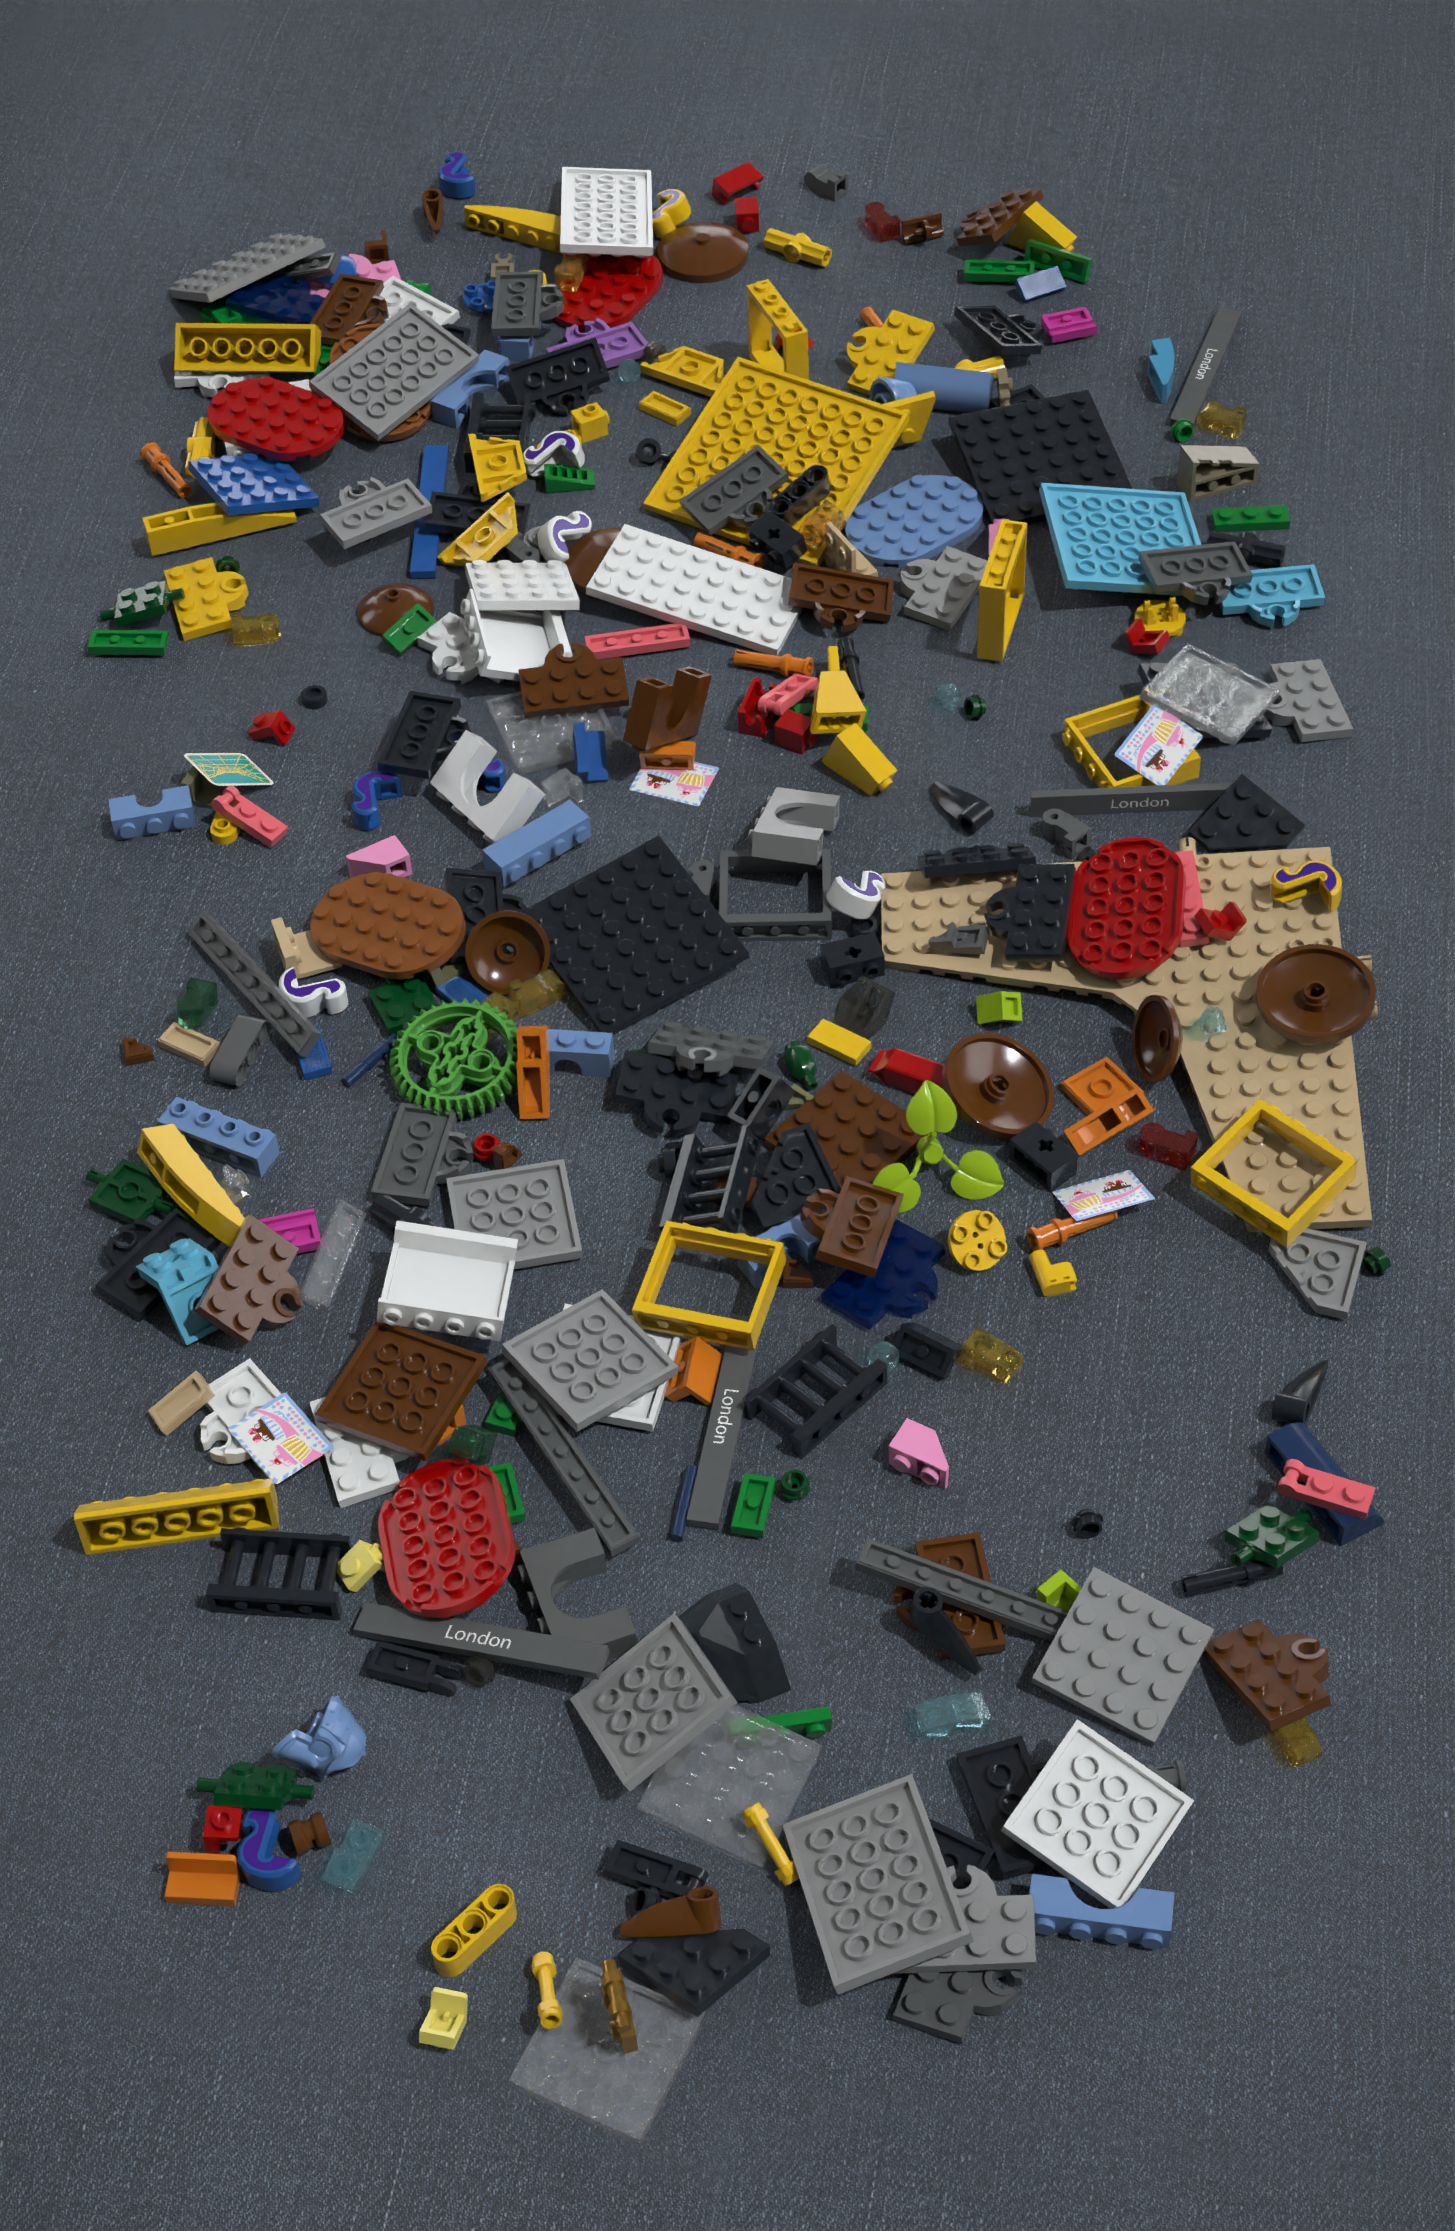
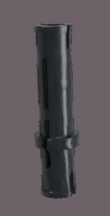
[837,637,865,701]
[1181,1559,1283,1597]

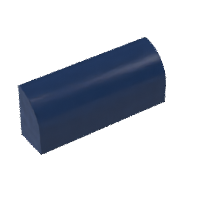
[1265,1422,1384,1546]

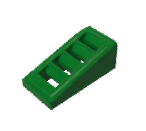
[544,464,595,493]

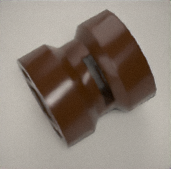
[288,1811,331,1856]

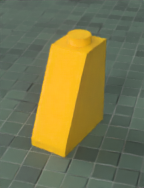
[1006,201,1077,252]
[810,671,867,734]
[822,723,898,796]

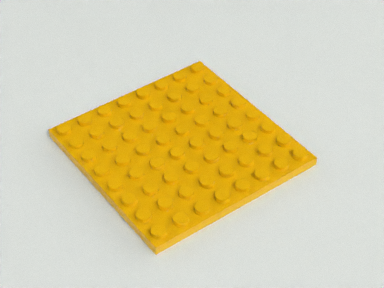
[643,357,910,567]

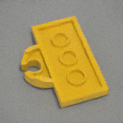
[847,309,935,396]
[164,557,249,641]

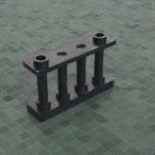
[464,393,536,473]
[659,1125,760,1234]
[745,1324,887,1460]
[206,1527,352,1621]

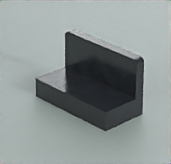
[890,1322,967,1379]

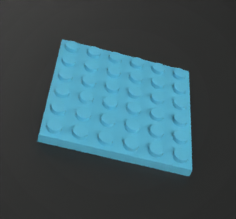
[1039,483,1213,598]

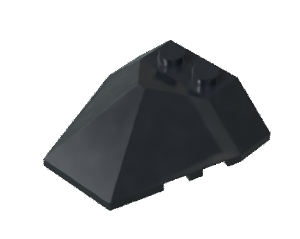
[678,1583,791,1704]

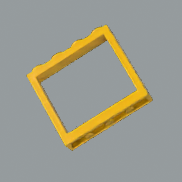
[746,279,809,380]
[977,519,1027,662]
[1062,692,1201,788]
[1191,1099,1357,1248]
[632,1221,786,1351]

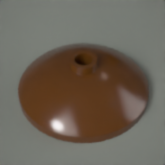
[357,583,434,637]
[465,910,550,995]
[1132,995,1183,1083]

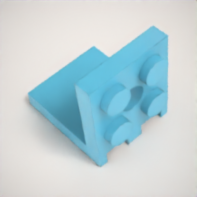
[136,1238,219,1346]

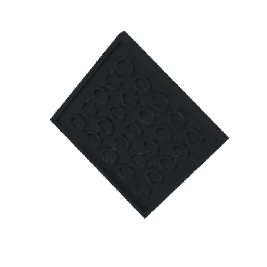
[948,389,1133,524]
[521,835,749,1035]

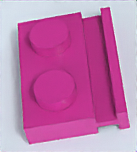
[1041,307,1097,343]
[259,1208,322,1254]

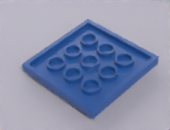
[188,453,319,516]

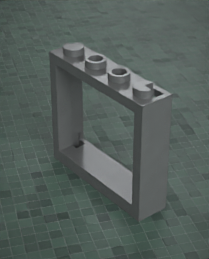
[719,849,832,942]

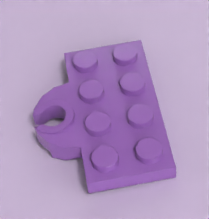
[546,318,651,368]

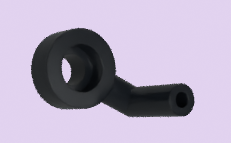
[636,438,676,464]
[658,1141,683,1178]

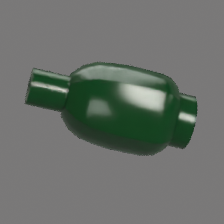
[784,1041,818,1090]

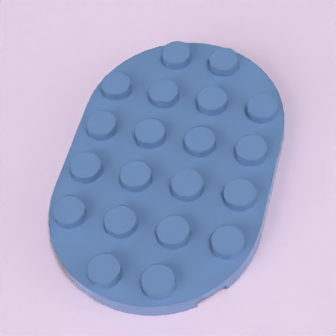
[845,475,983,568]

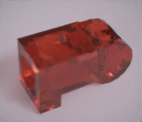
[865,202,901,243]
[1139,1122,1199,1171]

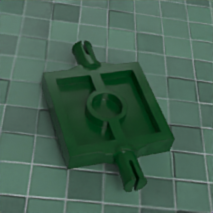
[100,580,185,627]
[368,974,438,1036]
[86,1159,176,1224]
[1225,1504,1319,1569]
[196,1762,315,1810]

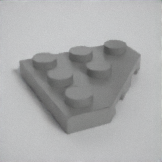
[1268,1228,1367,1320]

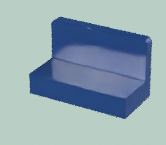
[572,723,608,783]

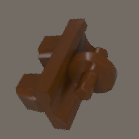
[901,212,944,244]

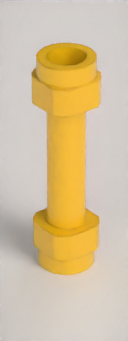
[741,1802,799,1886]
[531,1952,563,2029]

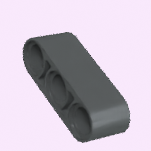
[209,1014,270,1087]

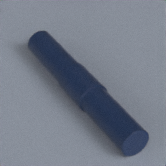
[342,1033,397,1088]
[670,1465,698,1542]

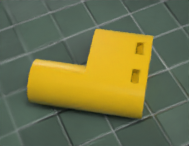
[1029,1250,1077,1297]

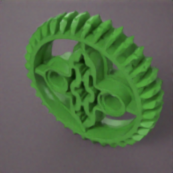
[389,998,518,1120]

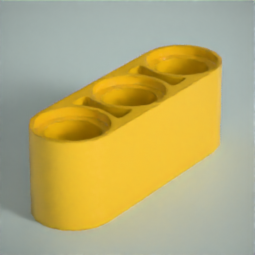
[431,1884,517,1978]

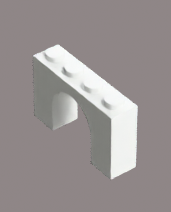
[430,730,545,844]

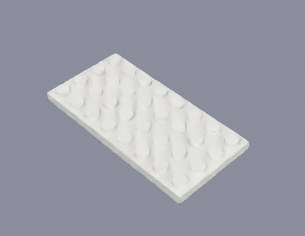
[560,167,653,258]
[586,524,803,656]

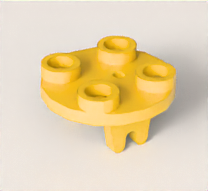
[1134,597,1186,637]
[948,1210,1008,1271]

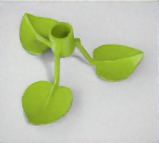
[872,1080,1004,1213]

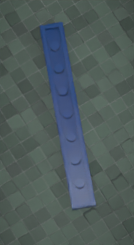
[410,445,449,579]

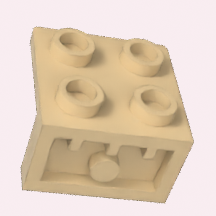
[824,522,878,577]
[271,917,343,979]

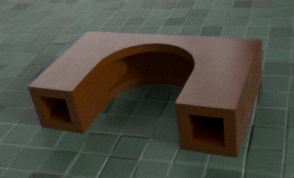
[623,666,712,752]

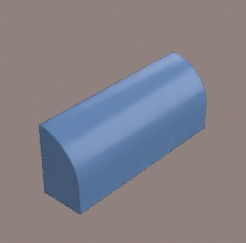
[894,362,994,413]

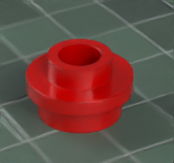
[472,1133,501,1161]

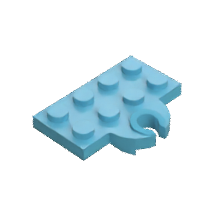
[1219,564,1325,627]

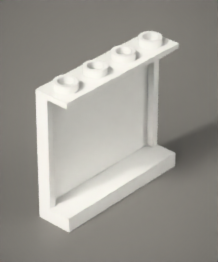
[460,589,573,681]
[377,1221,518,1341]

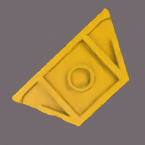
[640,346,724,397]
[883,391,936,448]
[468,434,527,502]
[437,492,518,566]

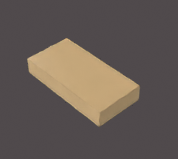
[157,1022,221,1067]
[148,1371,215,1436]

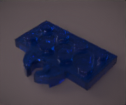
[226,276,325,324]
[821,1219,946,1330]

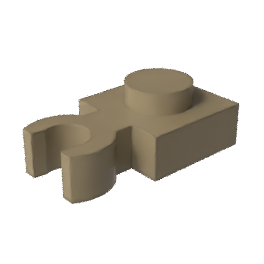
[490,253,515,281]
[997,368,1013,407]

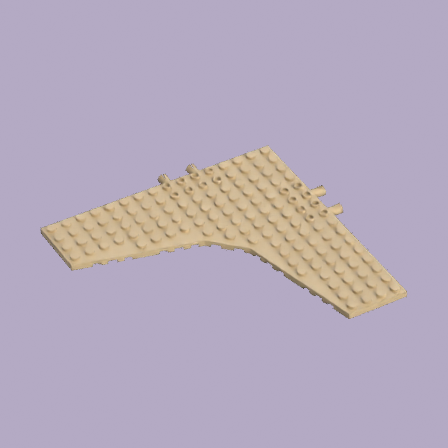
[881,837,1378,1232]

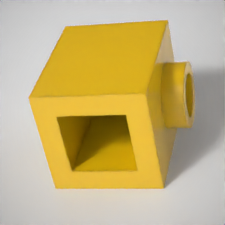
[570,402,610,443]

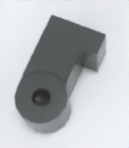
[804,164,848,202]
[498,531,540,563]
[1042,808,1091,860]
[690,860,715,904]

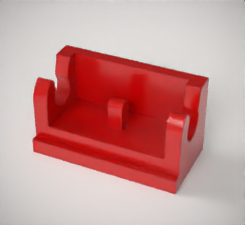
[712,162,764,205]
[738,677,776,738]

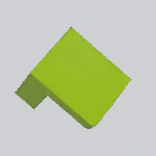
[976,991,1023,1024]
[1036,1570,1082,1611]

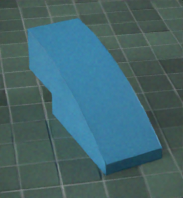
[1147,337,1175,404]

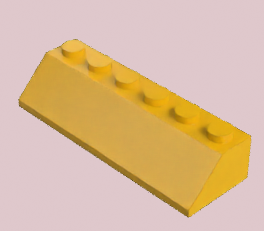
[174,323,321,373]
[74,1479,279,1555]

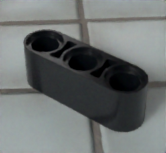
[769,465,831,526]

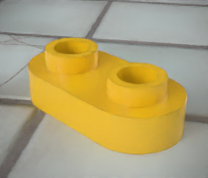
[210,803,241,845]

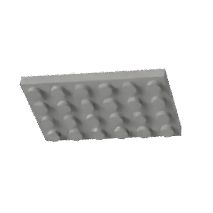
[168,233,325,302]
[309,303,479,441]
[782,1774,974,1995]

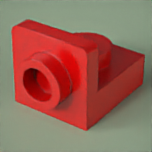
[1194,901,1247,941]
[203,1805,242,1854]

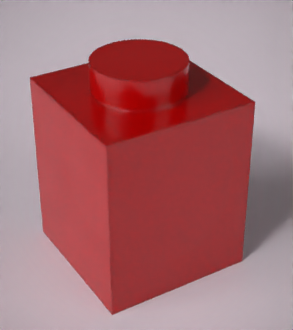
[734,197,760,233]
[774,709,817,755]

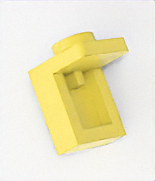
[337,1540,386,1593]
[419,1987,468,2050]

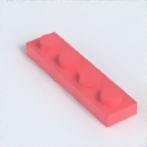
[584,623,690,660]
[1176,850,1209,948]

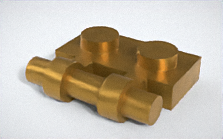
[601,1959,638,2054]

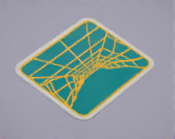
[184,753,273,786]

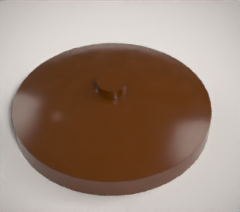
[657,222,749,283]
[564,527,622,600]
[1256,944,1376,1044]
[942,1033,1054,1140]

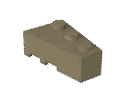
[1177,445,1259,502]

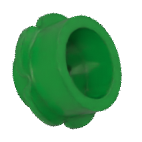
[1171,418,1194,442]

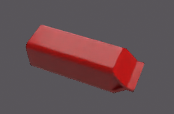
[868,1048,944,1094]

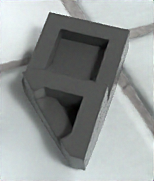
[928,922,989,954]

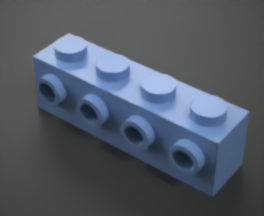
[482,800,591,887]
[157,1097,280,1178]

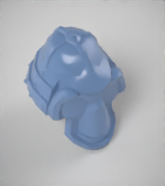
[870,376,917,404]
[271,1695,367,1780]

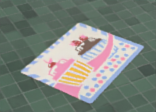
[1114,703,1203,786]
[629,762,719,807]
[1053,1170,1155,1221]
[228,1393,333,1484]

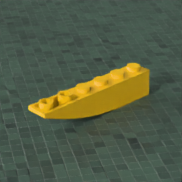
[464,205,586,259]
[142,502,297,556]
[137,1124,245,1246]

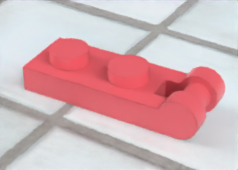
[758,673,818,716]
[211,785,288,848]
[1277,1459,1376,1521]

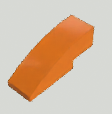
[516,1026,550,1119]
[1063,1086,1154,1156]

